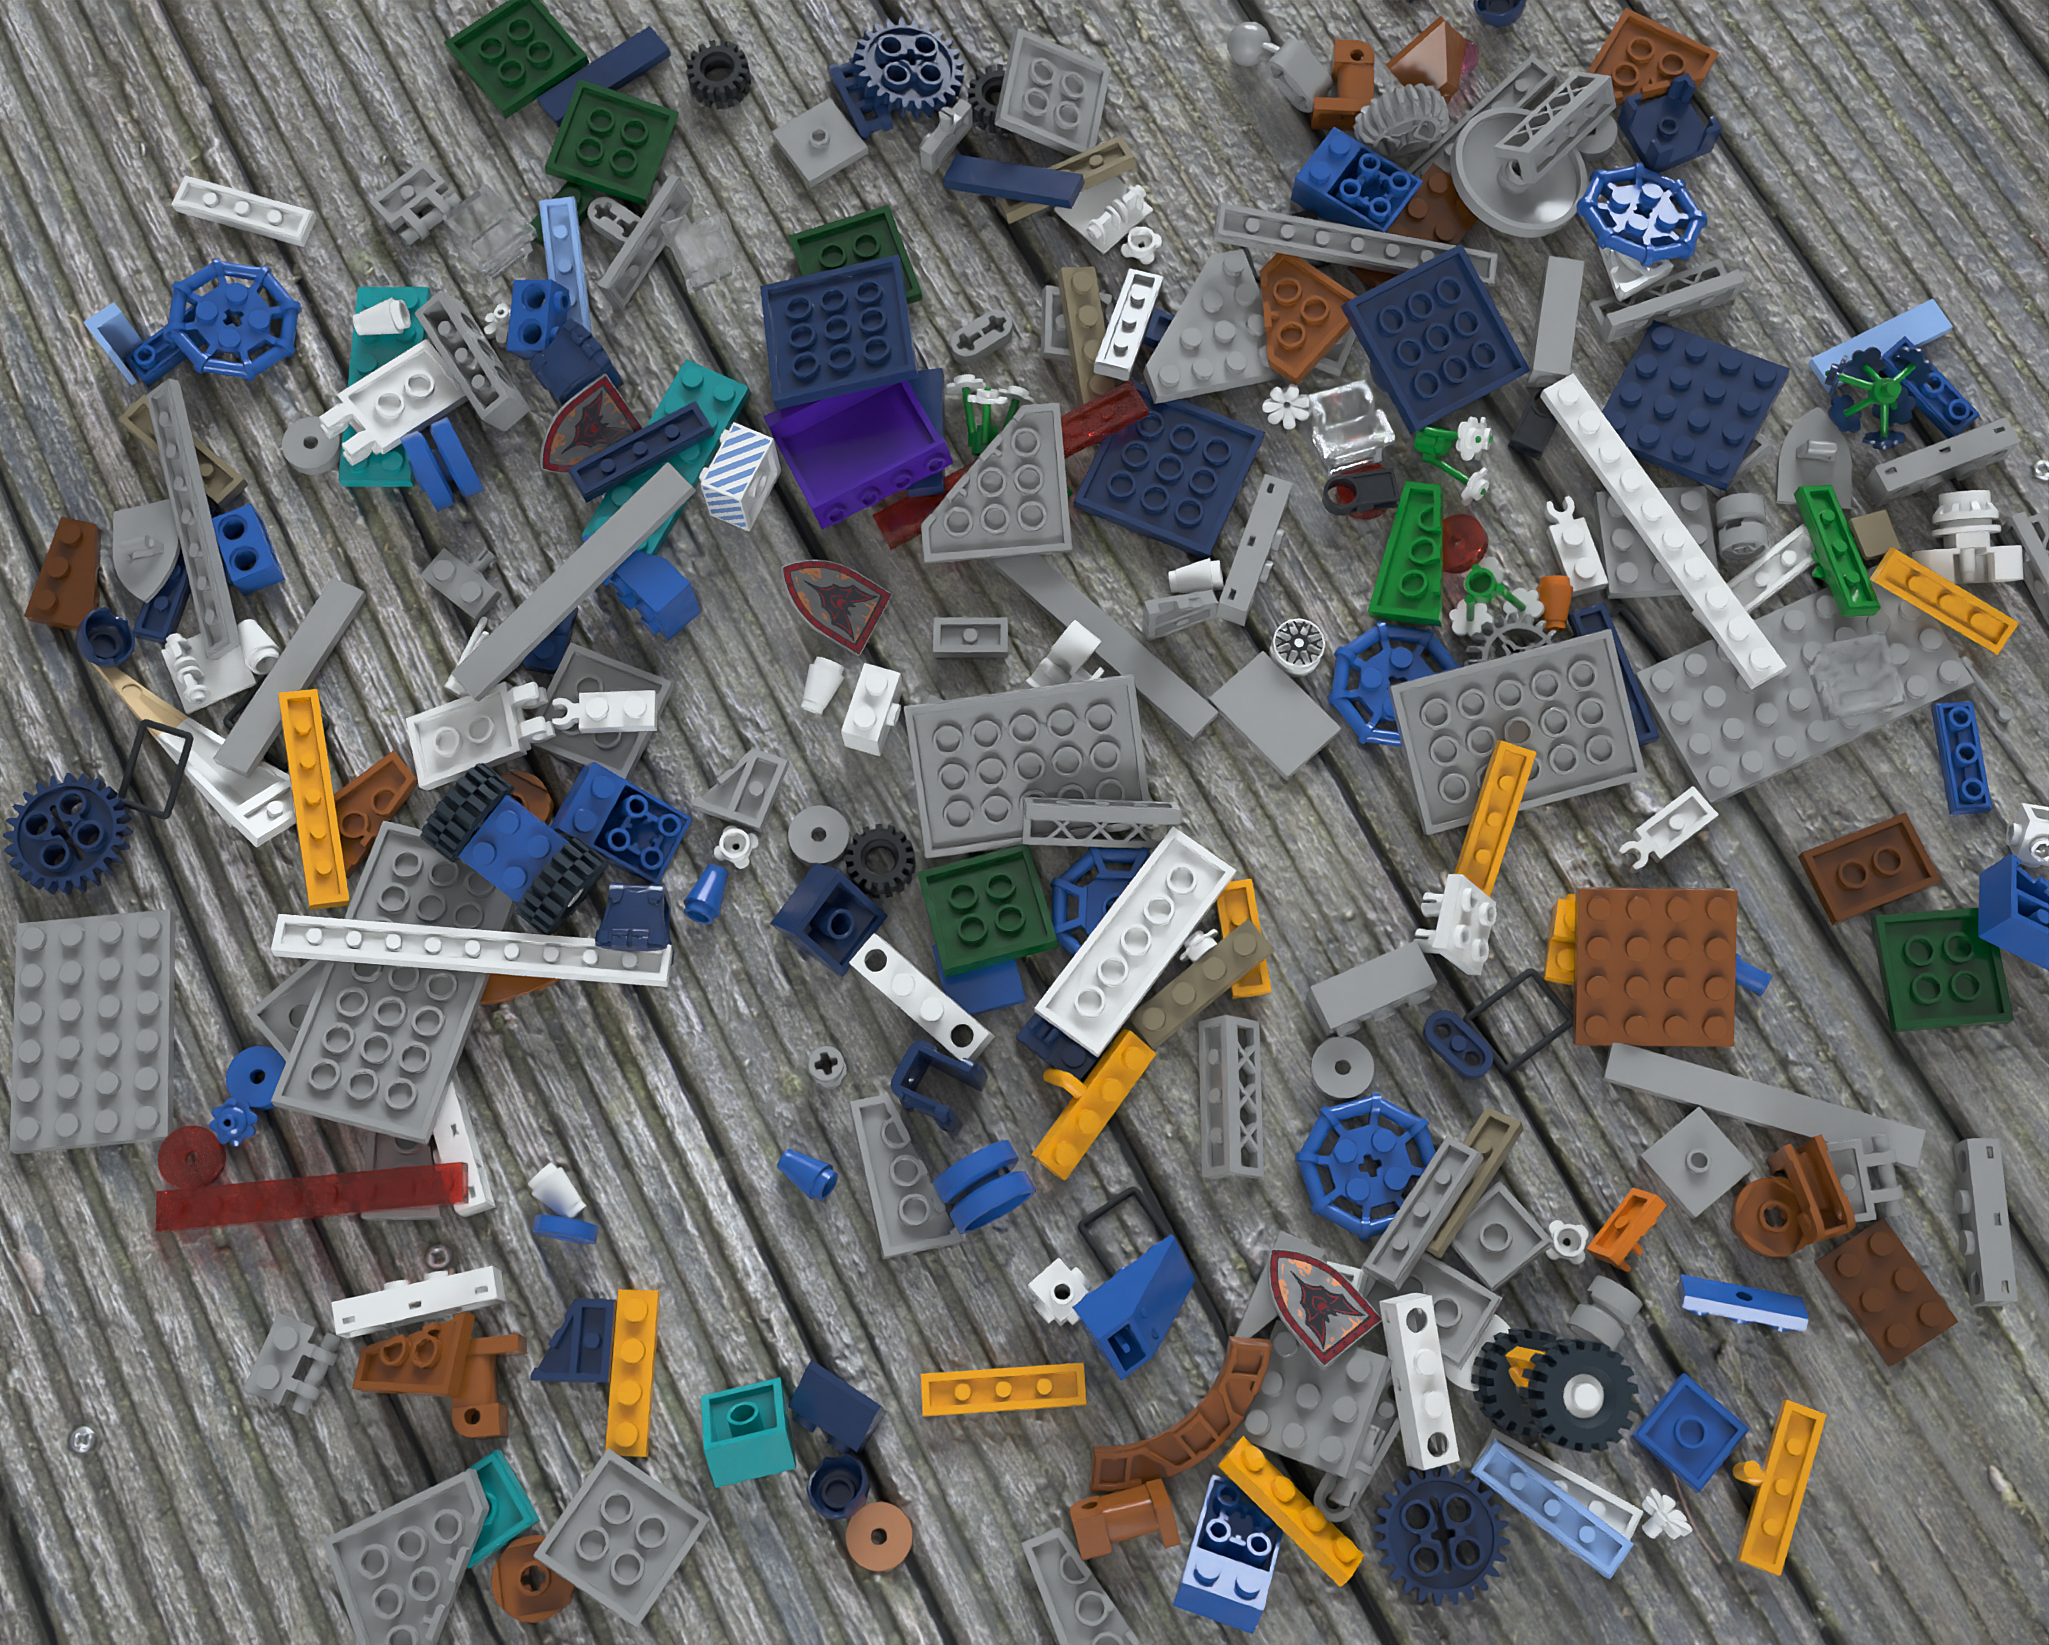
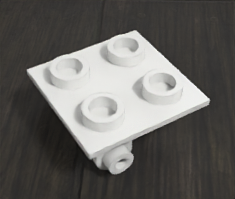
[1054,177,1153,255]
[161,633,257,714]

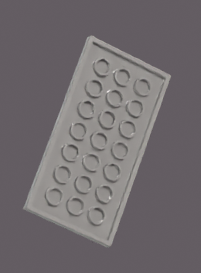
[1635,564,1974,805]
[271,820,517,1145]

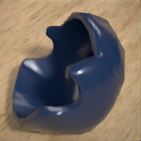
[1473,0,1526,28]
[75,607,135,668]
[806,1452,870,1520]

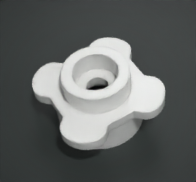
[1121,227,1162,265]
[714,826,759,869]
[1179,929,1218,963]
[1545,1220,1589,1265]

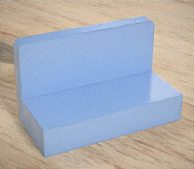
[83,302,144,386]

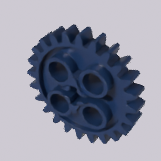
[852,17,965,119]
[3,773,133,896]
[1371,1465,1510,1606]

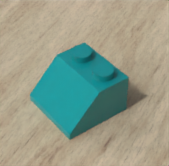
[701,1377,796,1488]

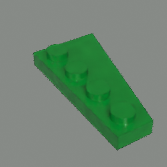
[1368,481,1444,627]

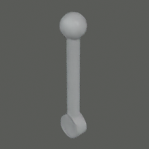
[1960,656,2014,722]

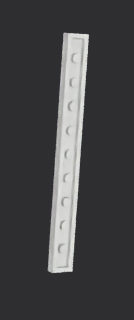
[1540,374,1786,690]
[271,914,673,987]

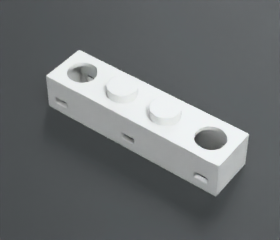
[849,933,995,1062]
[431,1069,495,1218]
[332,1266,506,1339]
[1379,1293,1460,1470]

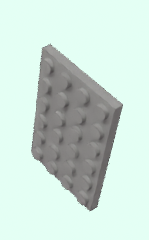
[1387,629,1646,835]
[904,674,1153,859]
[9,909,176,1154]

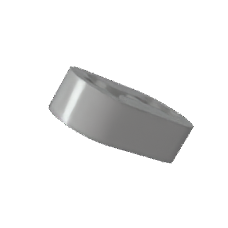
[588,197,641,248]
[951,310,1012,365]

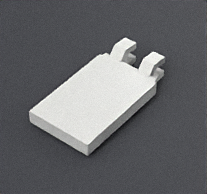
[319,339,469,466]
[406,681,556,791]

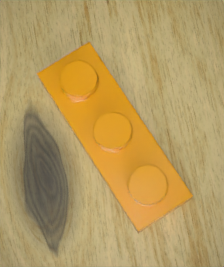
[1215,879,1272,999]

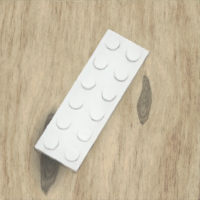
[1034,826,1236,1058]

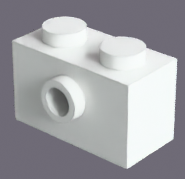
[841,663,903,756]

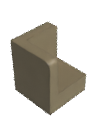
[1847,509,1902,561]

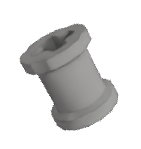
[809,1046,847,1089]

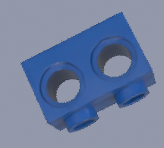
[506,279,571,360]
[212,503,286,596]

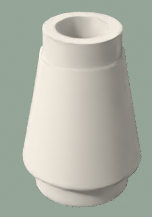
[353,298,411,336]
[1169,558,1224,594]
[237,619,281,675]
[801,657,844,715]
[528,1162,586,1219]

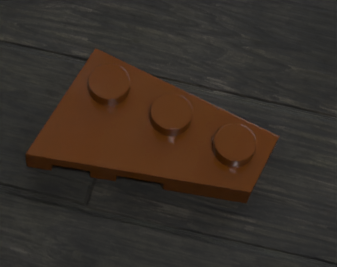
[24,517,101,631]

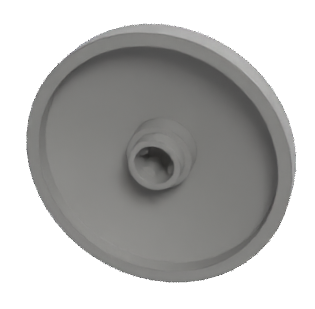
[1450,107,1587,238]

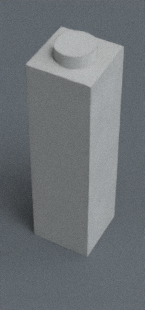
[1526,256,1585,389]

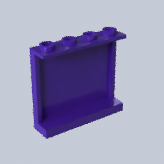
[763,380,953,530]

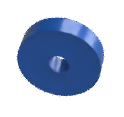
[226,1046,286,1110]
[532,1214,599,1244]

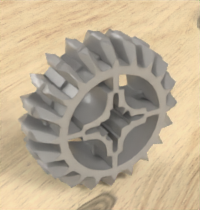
[1353,83,1450,160]
[1464,612,1557,666]

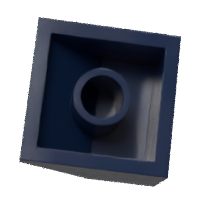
[770,862,888,977]
[788,1360,887,1454]

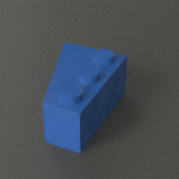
[1978,853,2049,971]

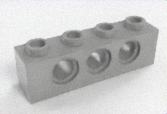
[415,290,531,432]

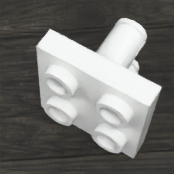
[1414,874,1497,975]

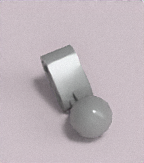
[1227,22,1333,113]

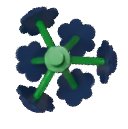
[1825,347,1933,450]

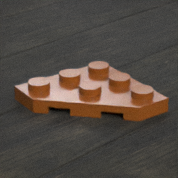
[1578,8,1719,106]
[1260,253,1357,385]

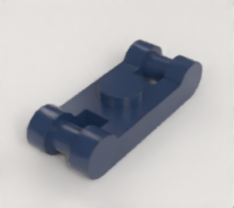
[827,57,893,140]

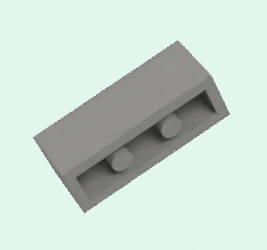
[1307,941,1437,1038]

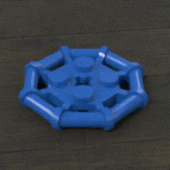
[1576,162,1708,267]
[164,258,302,382]
[1327,620,1464,748]
[1050,846,1151,958]
[1295,1092,1436,1242]

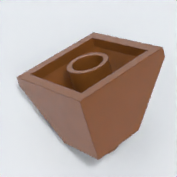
[1385,16,1466,104]

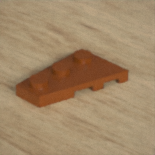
[334,750,418,879]
[352,1311,475,1397]

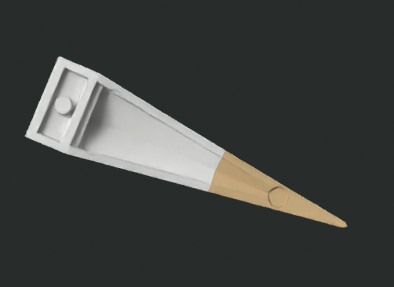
[92,663,296,848]

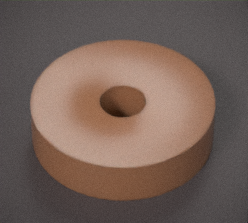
[846,1502,913,1571]

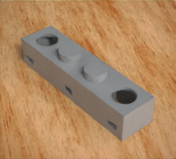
[1863,417,2020,507]
[1216,474,1293,626]
[1953,1138,2018,1306]

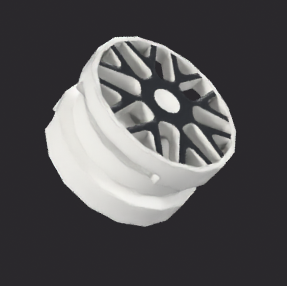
[1269,618,1325,677]

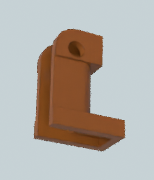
[1311,39,1375,131]
[1766,1134,1855,1245]
[451,1334,527,1440]
[1069,1478,1181,1561]

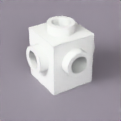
[2006,803,2049,868]
[1028,1258,1092,1326]

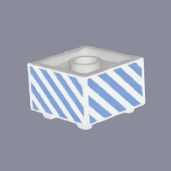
[699,422,781,531]

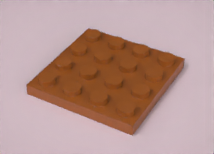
[1573,887,1738,1047]

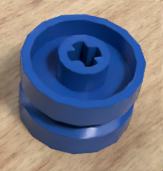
[400,417,484,512]
[932,1140,1036,1234]

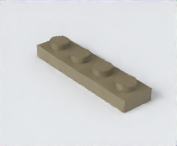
[995,135,1137,224]
[1057,266,1117,410]
[118,394,249,510]
[1128,918,1275,1050]
[1425,1107,1524,1258]

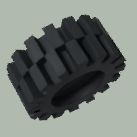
[686,40,751,109]
[968,64,1007,134]
[845,824,916,898]

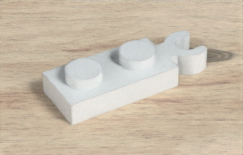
[1544,496,1608,597]
[552,690,657,734]
[1616,786,1718,874]

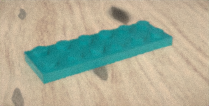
[338,287,432,487]
[581,359,751,555]

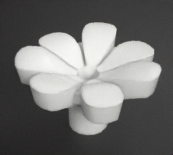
[484,303,511,348]
[1262,384,1311,429]
[1642,1488,1692,1539]

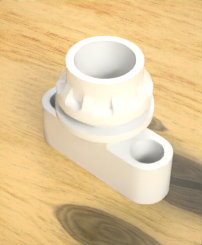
[1912,490,2024,584]
[1018,620,1105,690]

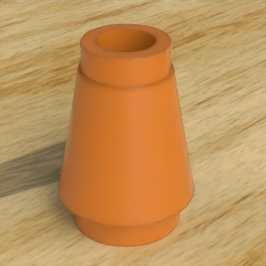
[1536,575,1574,632]

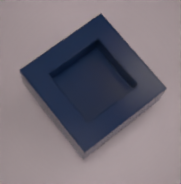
[1142,308,1175,349]

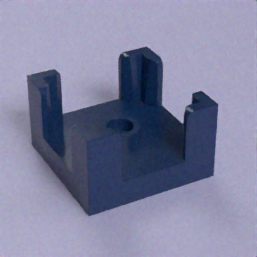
[1617,73,1722,173]

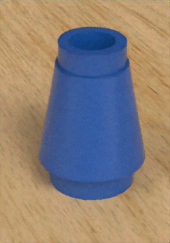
[683,864,728,924]
[777,1149,838,1201]

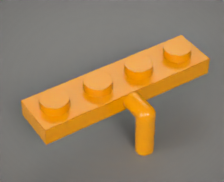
[1031,1029,1156,1181]
[1733,1399,1827,1576]

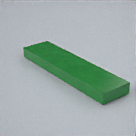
[1794,485,1881,617]

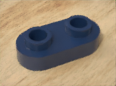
[1423,1010,1493,1080]

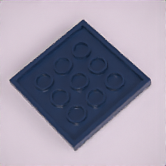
[1341,244,1531,435]
[760,254,919,410]
[1602,320,1790,491]
[1073,380,1265,559]

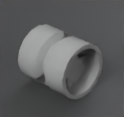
[1715,493,1769,560]
[1566,1275,1642,1351]

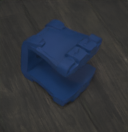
[529,318,624,407]
[595,882,675,966]
[890,1040,988,1136]

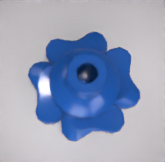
[209,1098,259,1146]

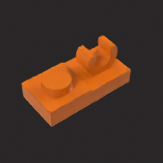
[1586,1188,1667,1272]

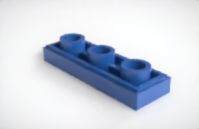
[123,305,233,387]
[1880,336,1981,439]
[1931,701,1992,815]
[1678,1274,1809,1332]

